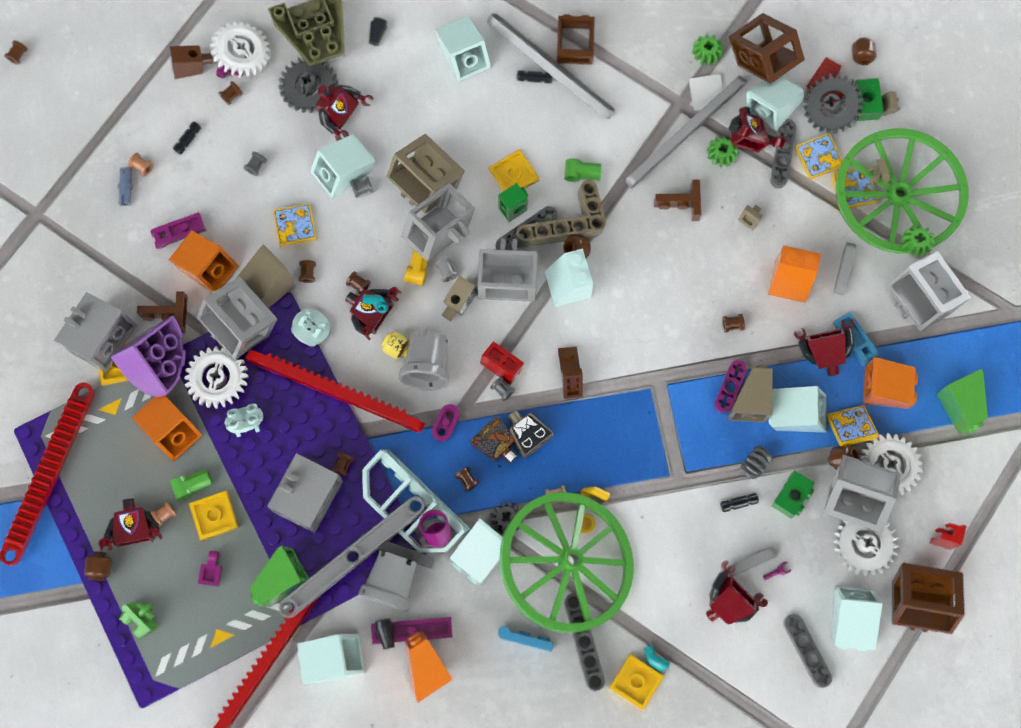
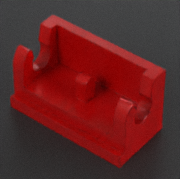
[480,341,524,385]
[929,523,967,550]

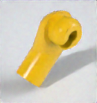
[580,486,610,501]

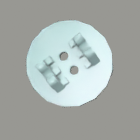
[291,309,330,347]
[225,404,263,437]

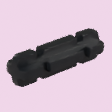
[517,70,553,84]
[173,121,201,155]
[720,493,759,512]

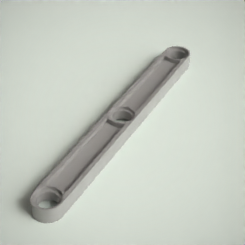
[487,13,615,119]
[625,75,746,188]
[279,496,425,618]

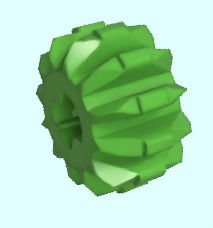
[692,33,724,66]
[707,135,739,168]
[901,225,935,258]

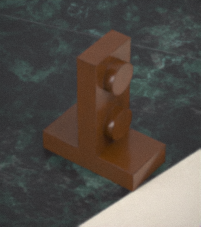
[654,180,701,221]
[137,291,188,333]
[558,346,583,399]

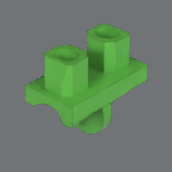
[120,601,159,638]

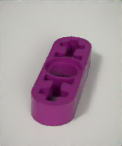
[714,360,747,413]

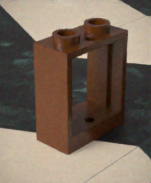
[557,14,595,65]

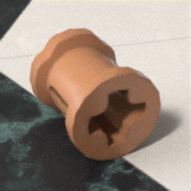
[128,153,153,176]
[150,501,177,526]

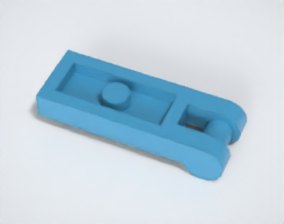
[833,312,880,366]
[498,626,553,652]

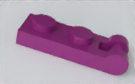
[150,212,206,249]

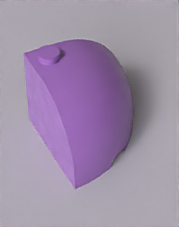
[111,316,185,397]

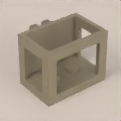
[386,133,465,214]

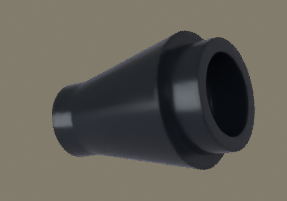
[368,17,388,46]
[374,618,395,650]

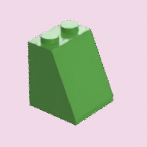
[937,369,988,435]
[249,546,309,607]

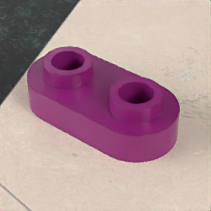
[432,404,460,442]

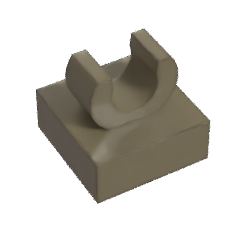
[881,91,900,116]
[868,158,890,184]
[738,205,763,230]

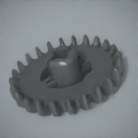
[278,58,338,113]
[802,73,864,134]

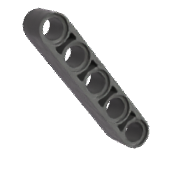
[564,593,605,691]

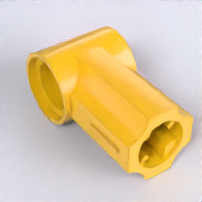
[404,250,428,286]

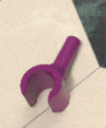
[216,65,243,79]
[763,562,792,580]

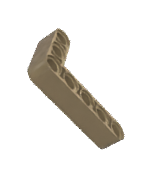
[514,180,606,248]

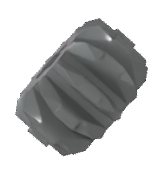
[740,445,772,479]
[490,502,523,535]

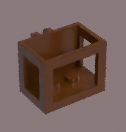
[728,13,805,84]
[892,563,965,634]

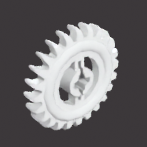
[210,22,271,77]
[184,346,249,409]
[859,433,923,496]
[833,520,899,577]

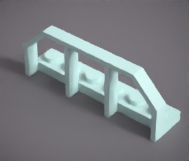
[362,449,471,553]

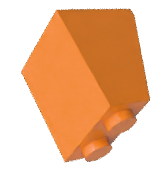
[168,230,239,292]
[768,245,821,303]
[862,357,918,409]
[131,395,203,462]
[405,631,453,703]

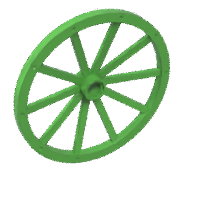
[836,128,969,254]
[499,492,634,633]

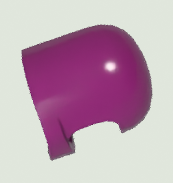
[419,510,452,548]

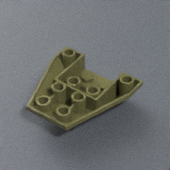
[268,0,345,67]

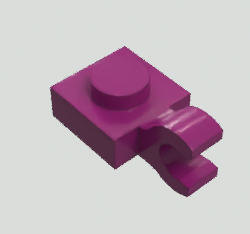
[198,550,222,587]

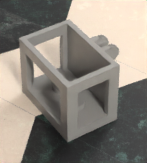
[401,183,475,262]
[477,238,537,302]
[887,251,971,331]
[197,276,277,360]
[54,292,137,373]
[267,453,343,533]
[824,455,901,533]

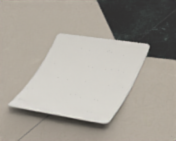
[689,74,727,111]

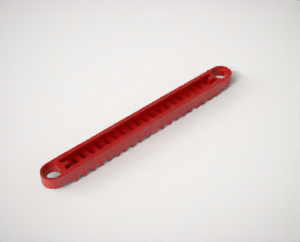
[245,350,425,433]
[0,382,95,566]
[214,595,321,728]

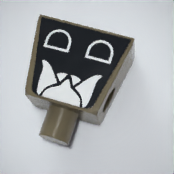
[442,275,478,321]
[508,410,554,460]

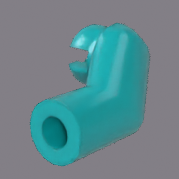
[363,295,389,313]
[644,645,670,671]

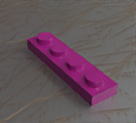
[371,617,453,644]

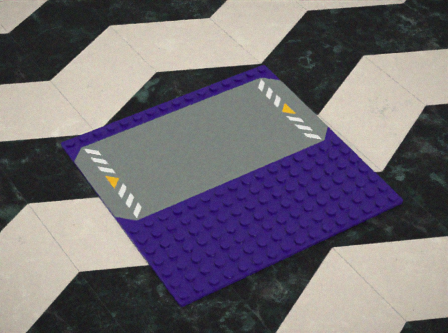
[14,292,427,708]

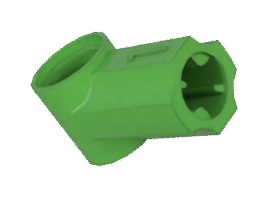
[564,158,601,182]
[170,469,213,501]

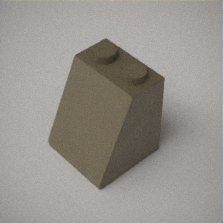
[235,244,296,308]
[727,365,773,423]

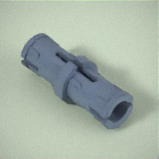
[118,167,133,206]

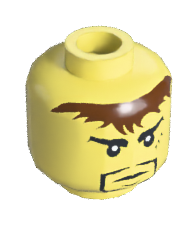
[381,331,409,359]

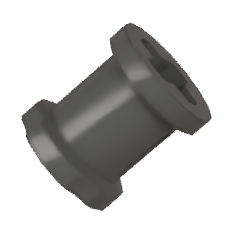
[244,151,267,176]
[351,176,373,198]
[490,376,516,401]

